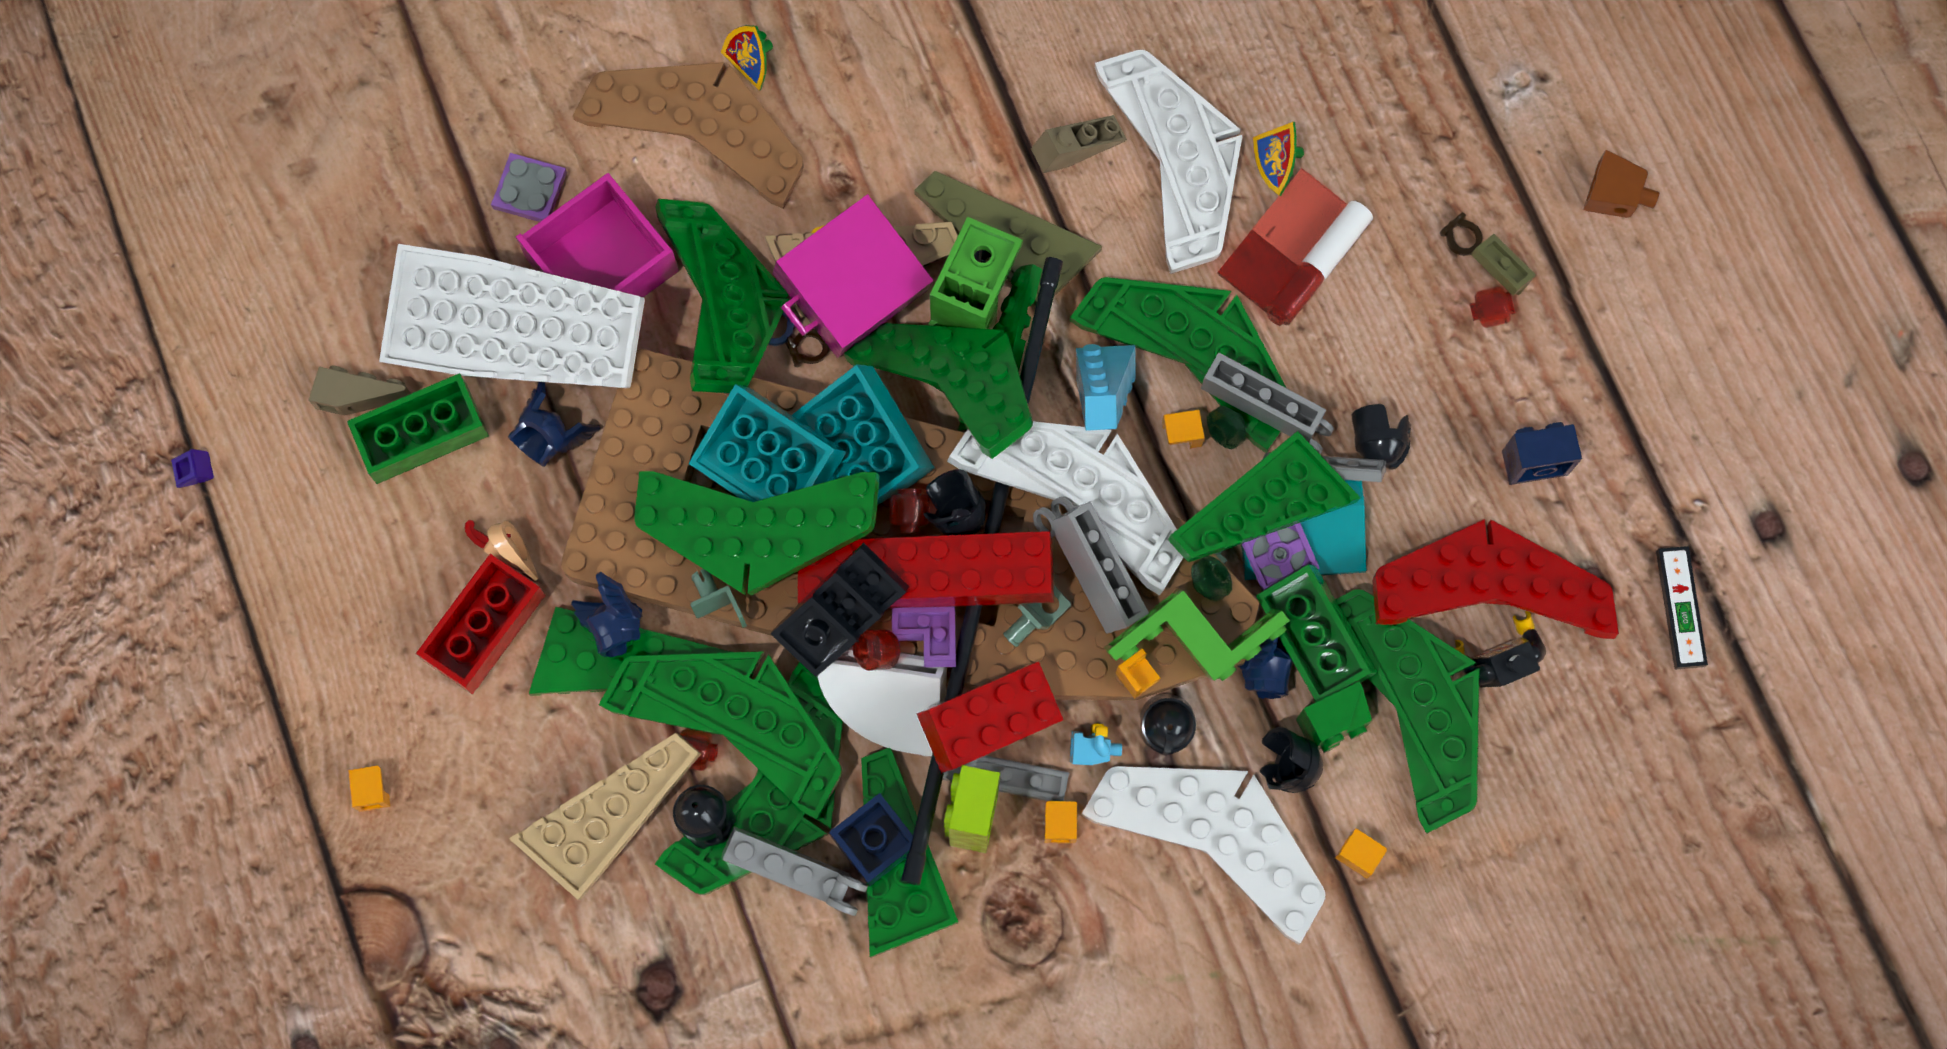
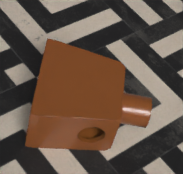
[1583,150,1660,218]

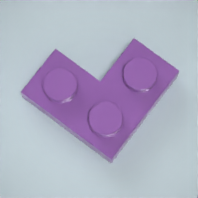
[892,607,956,668]

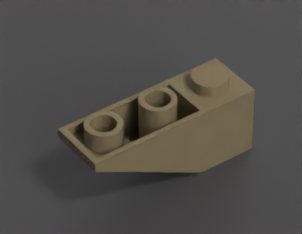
[1031,115,1127,173]
[309,366,411,416]

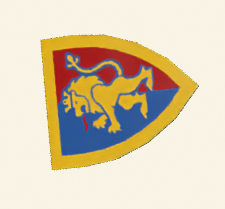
[721,25,773,91]
[1253,122,1304,196]

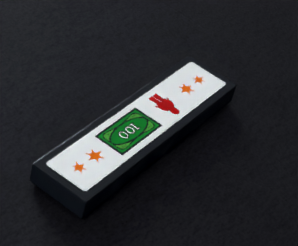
[1656,546,1708,670]

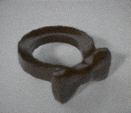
[1440,212,1483,256]
[786,329,829,368]

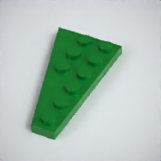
[958,264,1042,433]
[1167,431,1360,563]
[529,607,731,696]
[861,748,958,958]

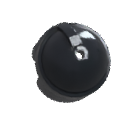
[1351,404,1411,469]
[923,469,986,536]
[1140,693,1196,756]
[1260,727,1323,793]
[673,785,736,849]

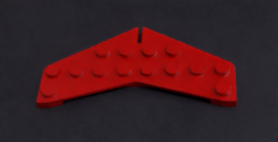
[1372,519,1619,639]

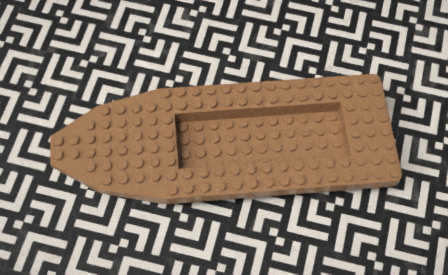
[561,349,1259,700]

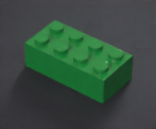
[347,373,489,484]
[1256,564,1377,702]

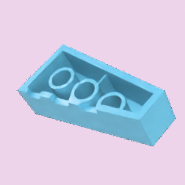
[1076,344,1136,431]

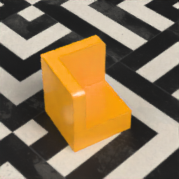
[1162,410,1205,449]
[1116,649,1160,699]
[348,766,391,812]
[1044,801,1077,843]
[1335,828,1387,879]

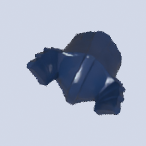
[508,382,600,467]
[571,572,643,657]
[1237,638,1293,699]

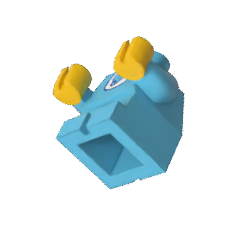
[1070,723,1122,765]

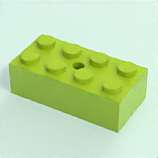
[944,765,1000,853]

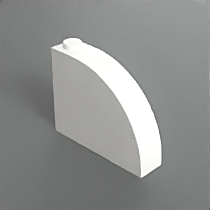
[818,646,947,756]

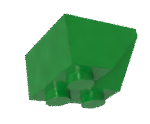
[1296,681,1372,753]

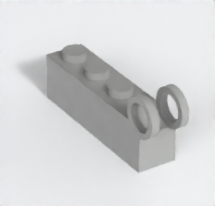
[1201,353,1334,454]
[1033,497,1149,634]
[722,826,868,916]

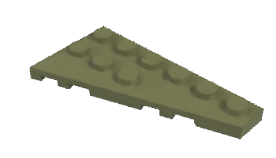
[914,171,1102,305]

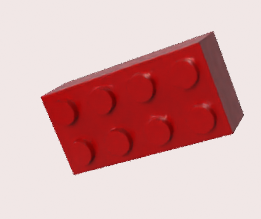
[415,554,546,695]
[916,661,1064,773]

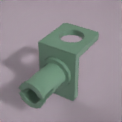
[690,569,747,628]
[1003,585,1071,647]

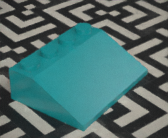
[792,364,935,505]
[688,384,847,502]
[1241,480,1366,580]

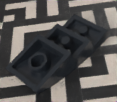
[770,543,909,677]

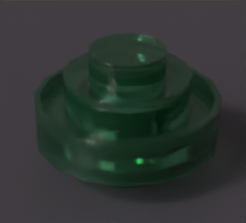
[1207,406,1246,449]
[1191,556,1233,601]

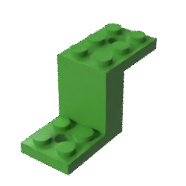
[922,216,1023,386]
[1104,589,1290,681]

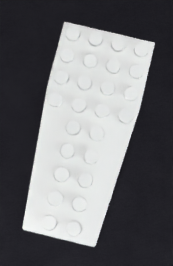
[379,244,645,388]

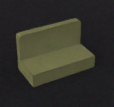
[1471,234,1536,296]

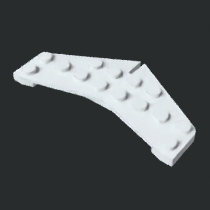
[1095,50,1243,274]
[947,421,1183,596]
[1081,766,1325,945]

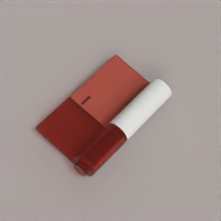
[1217,168,1373,326]

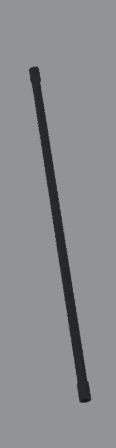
[901,257,1063,885]

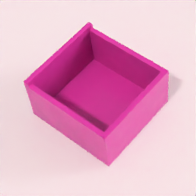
[516,173,679,297]
[773,194,934,358]

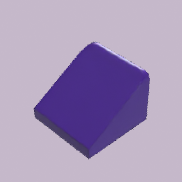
[171,449,214,488]

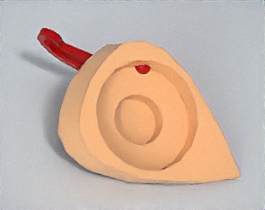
[464,520,539,581]

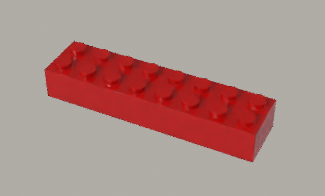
[798,531,1054,609]

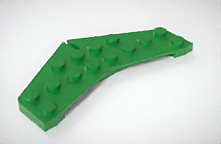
[655,199,789,393]
[1070,277,1286,453]
[844,323,1033,459]
[634,471,880,596]
[1335,589,1480,834]
[599,651,842,820]
[655,662,843,895]

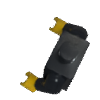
[1455,611,1546,688]

